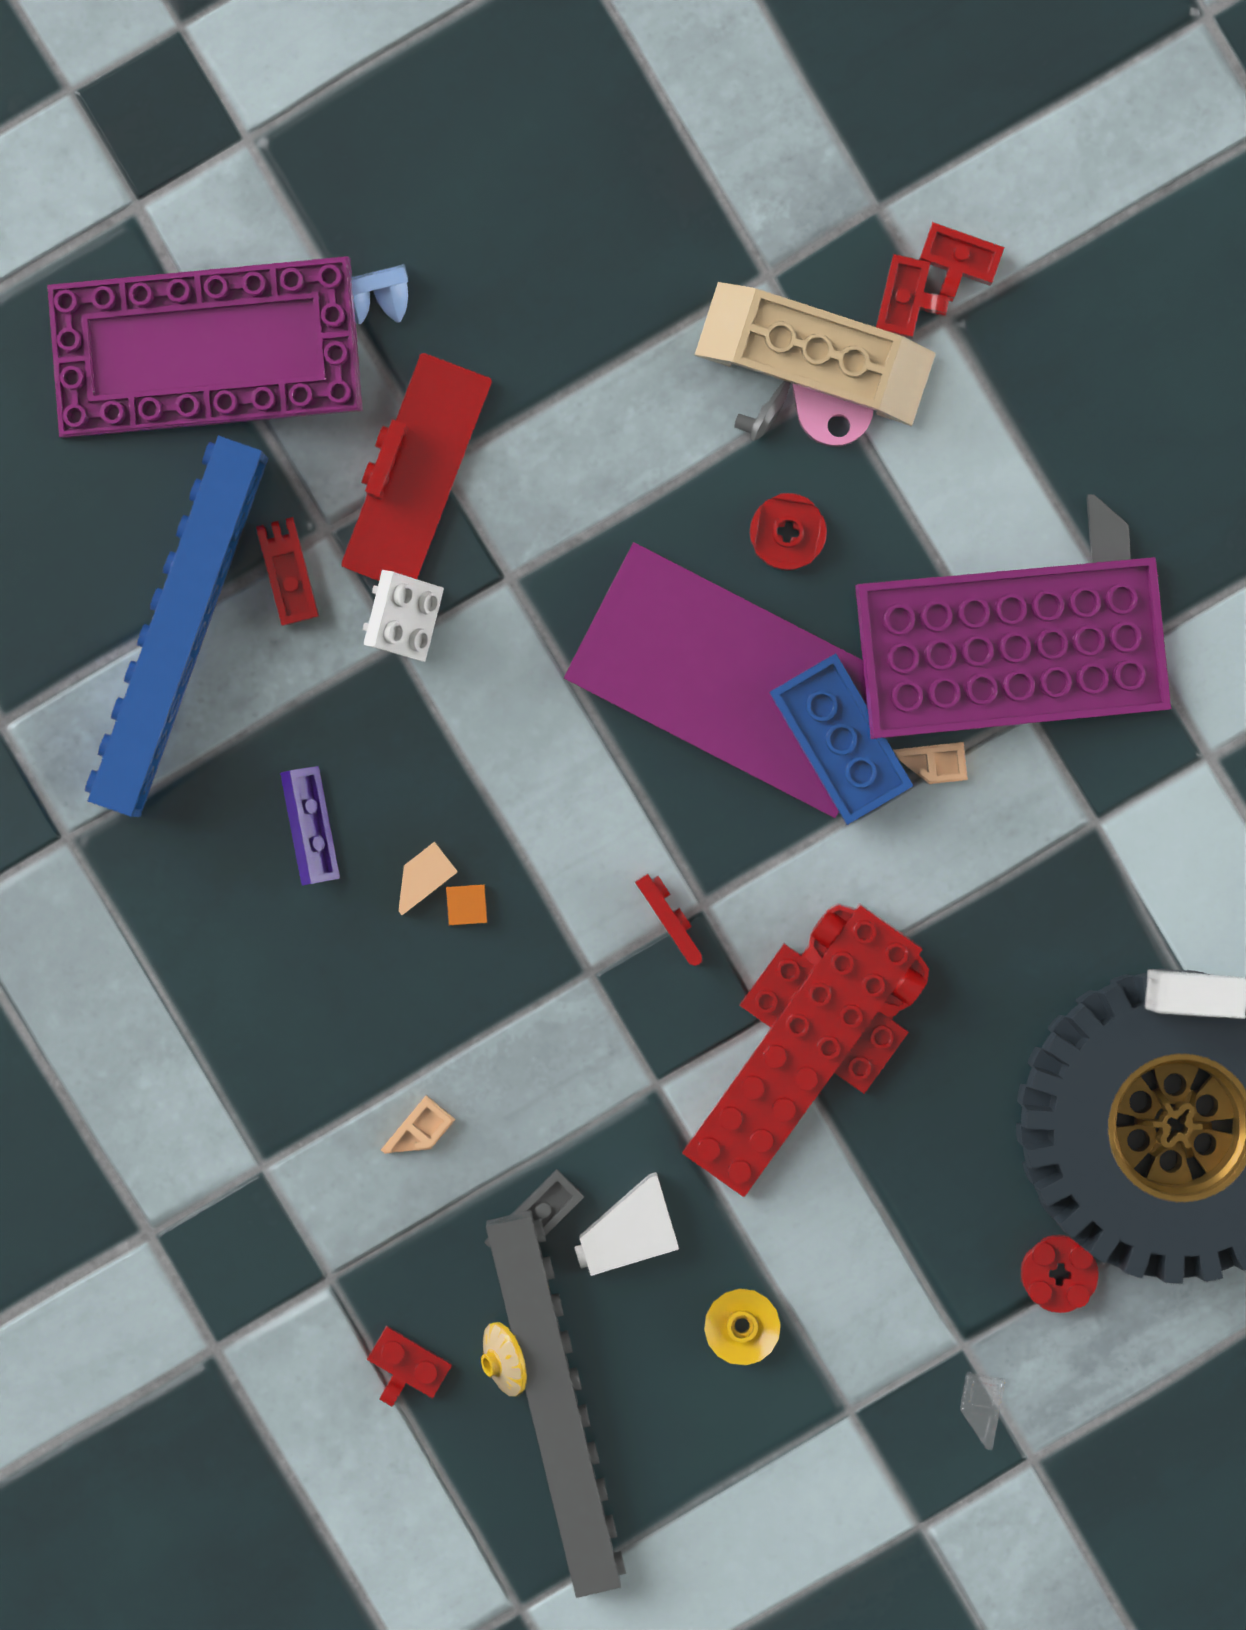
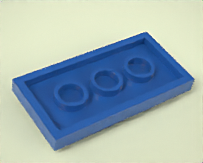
[769,653,913,825]

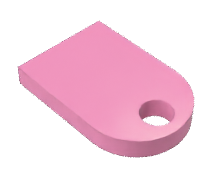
[792,383,874,447]

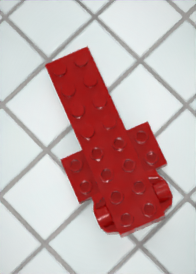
[682,903,929,1197]

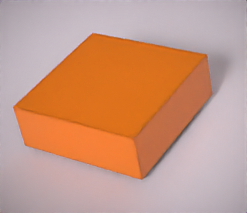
[446,884,487,925]

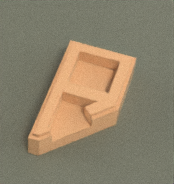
[893,742,968,784]
[398,842,458,915]
[381,1095,455,1154]

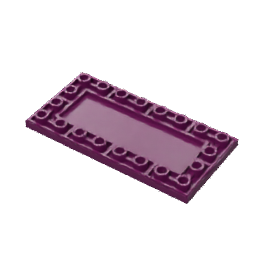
[47,256,363,438]
[563,542,868,818]

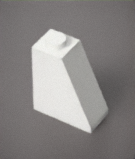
[1145,969,1246,1018]
[575,1172,679,1276]

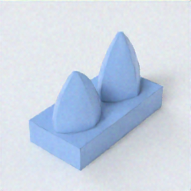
[351,264,408,324]

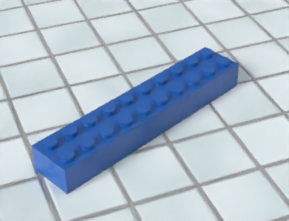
[85,435,269,817]

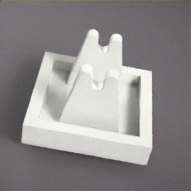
[363,570,444,662]

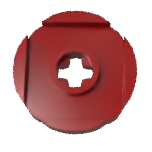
[750,493,827,571]
[1021,1235,1099,1313]

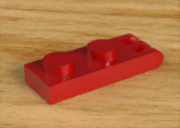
[256,517,320,626]
[635,873,702,966]

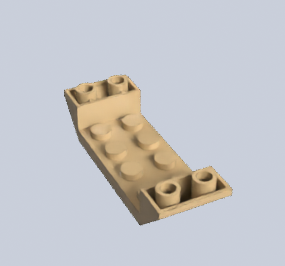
[695,282,936,426]

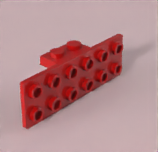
[341,353,492,581]

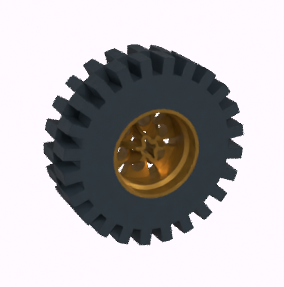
[1016,969,1246,1284]

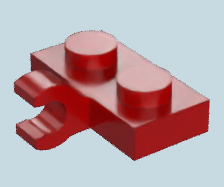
[919,222,1005,302]
[876,254,950,339]
[367,1326,452,1407]

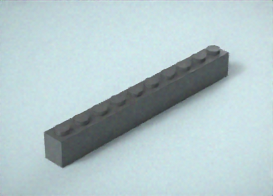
[486,1210,626,1598]

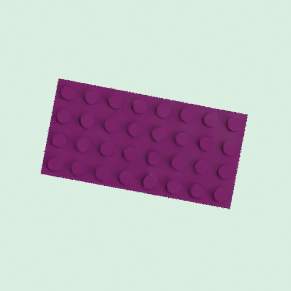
[855,557,1171,739]

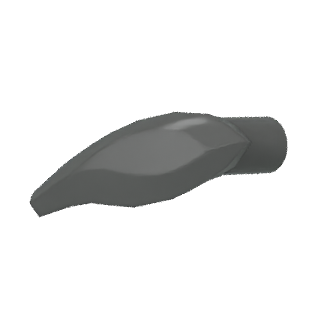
[734,381,791,441]

